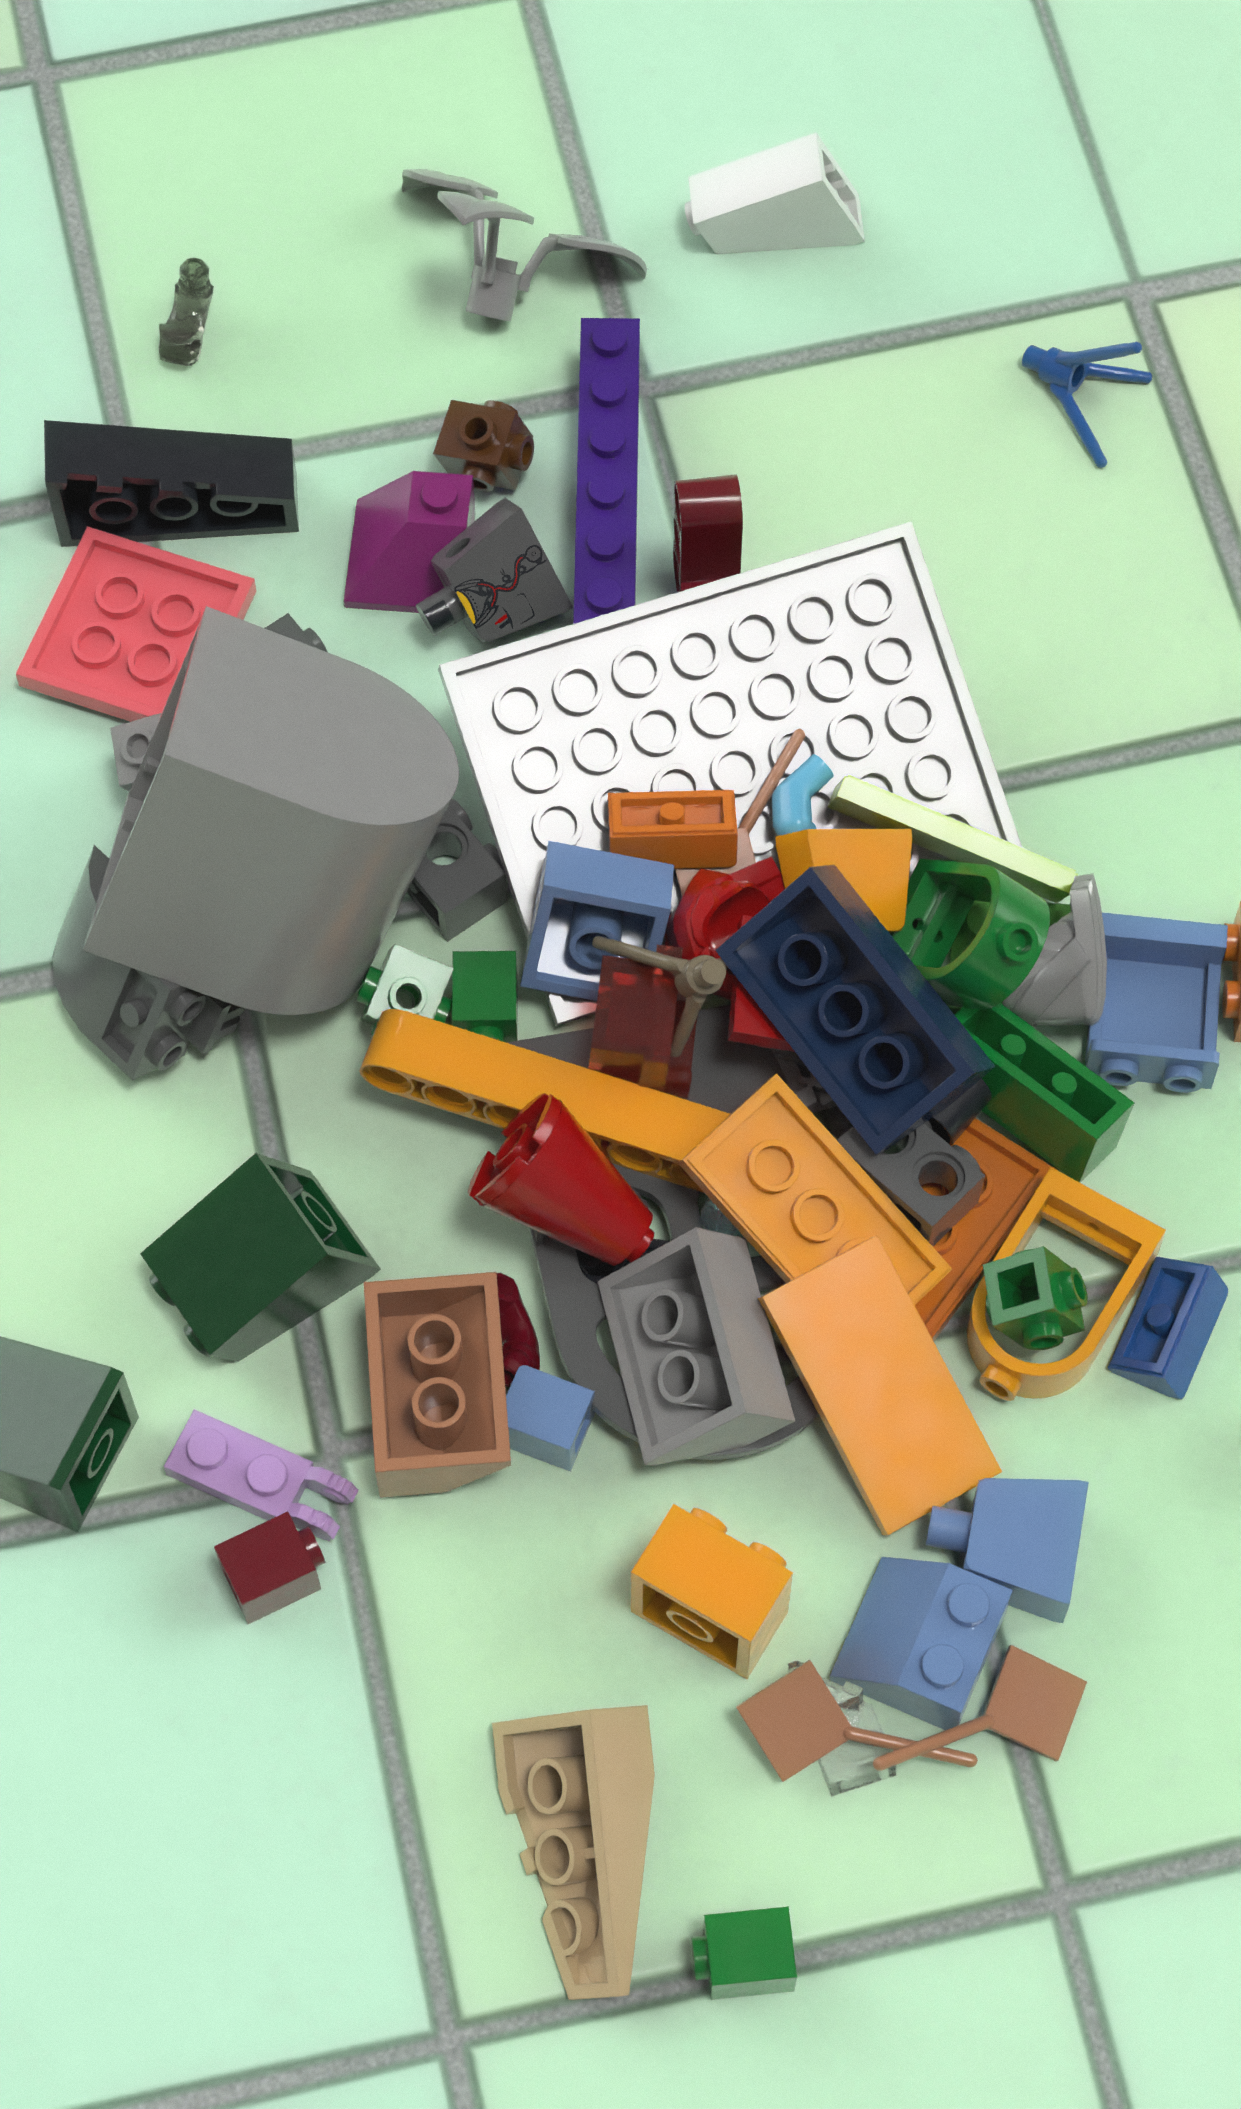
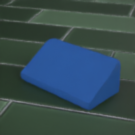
[1107,1256,1228,1399]

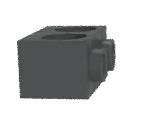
[837,1121,985,1246]

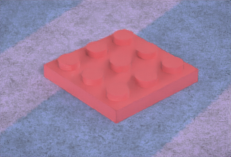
[16,526,256,722]

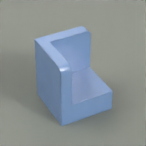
[506,1365,595,1472]

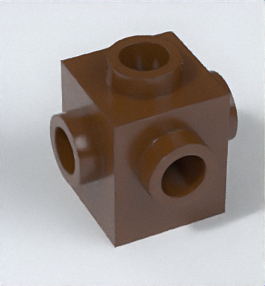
[433,400,534,492]

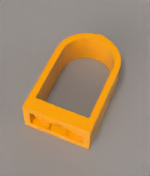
[967,1167,1166,1401]

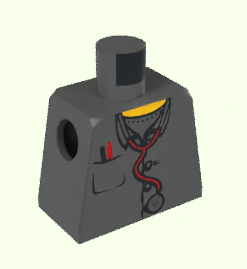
[416,498,573,643]

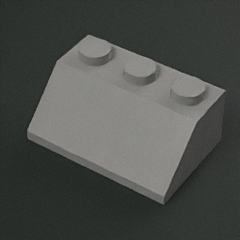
[598,1227,795,1466]

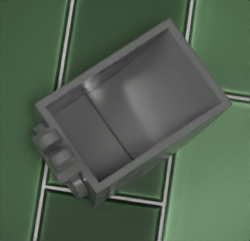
[52,845,245,1080]

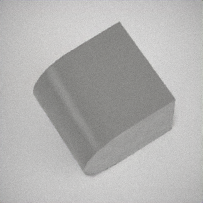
[83,606,459,1015]

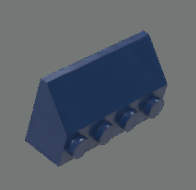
[715,865,996,1155]

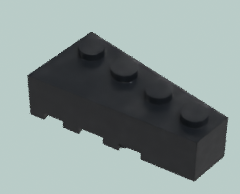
[44,420,299,547]

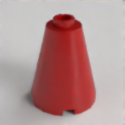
[468,1093,655,1266]

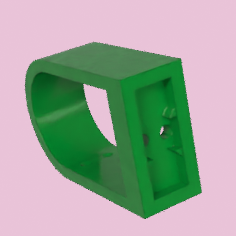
[890,858,1050,1010]

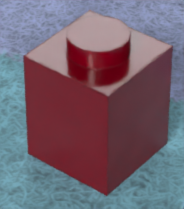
[214,1511,326,1624]

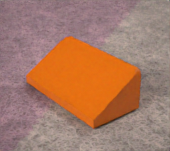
[608,790,738,869]

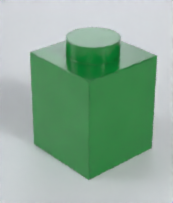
[452,951,518,1043]
[691,1906,797,2000]

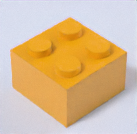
[631,1504,793,1679]

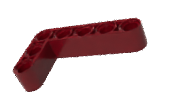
[673,474,743,592]

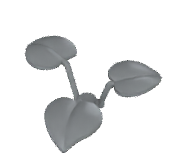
[402,169,647,322]

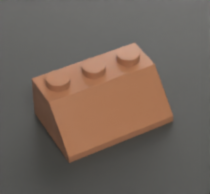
[364,1272,511,1498]

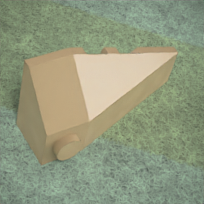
[492,1705,655,2000]

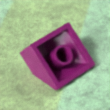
[343,471,476,613]

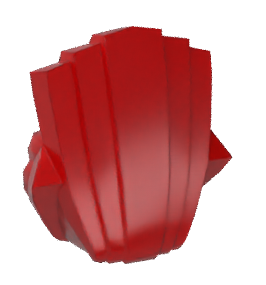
[664,856,785,1000]

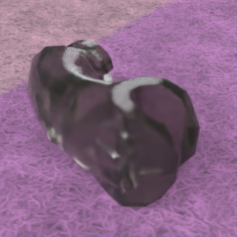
[159,257,214,366]

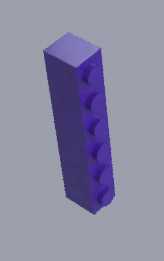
[573,318,640,624]

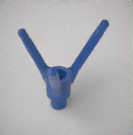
[1022,342,1153,468]

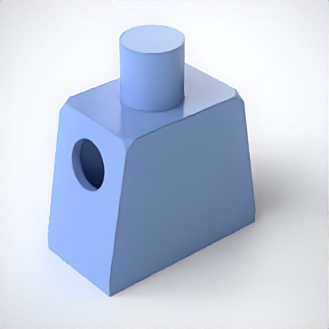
[926,1478,1089,1623]

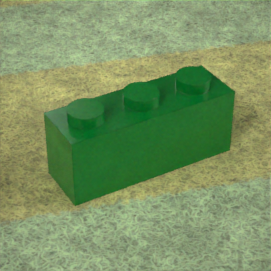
[955,1003,1135,1183]

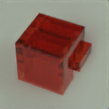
[588,944,698,1100]

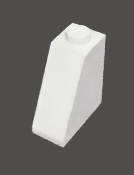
[685,133,865,254]

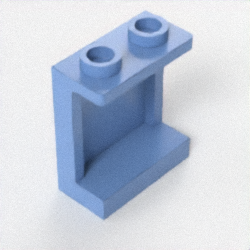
[1085,912,1228,1093]

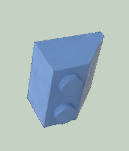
[520,841,674,1010]
[829,1557,1013,1730]

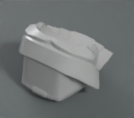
[1002,873,1107,1027]

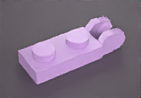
[164,1409,359,1541]

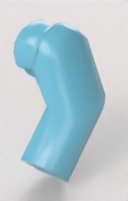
[772,754,834,836]

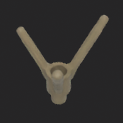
[592,936,729,1057]

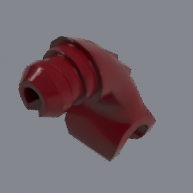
[497,1273,540,1388]

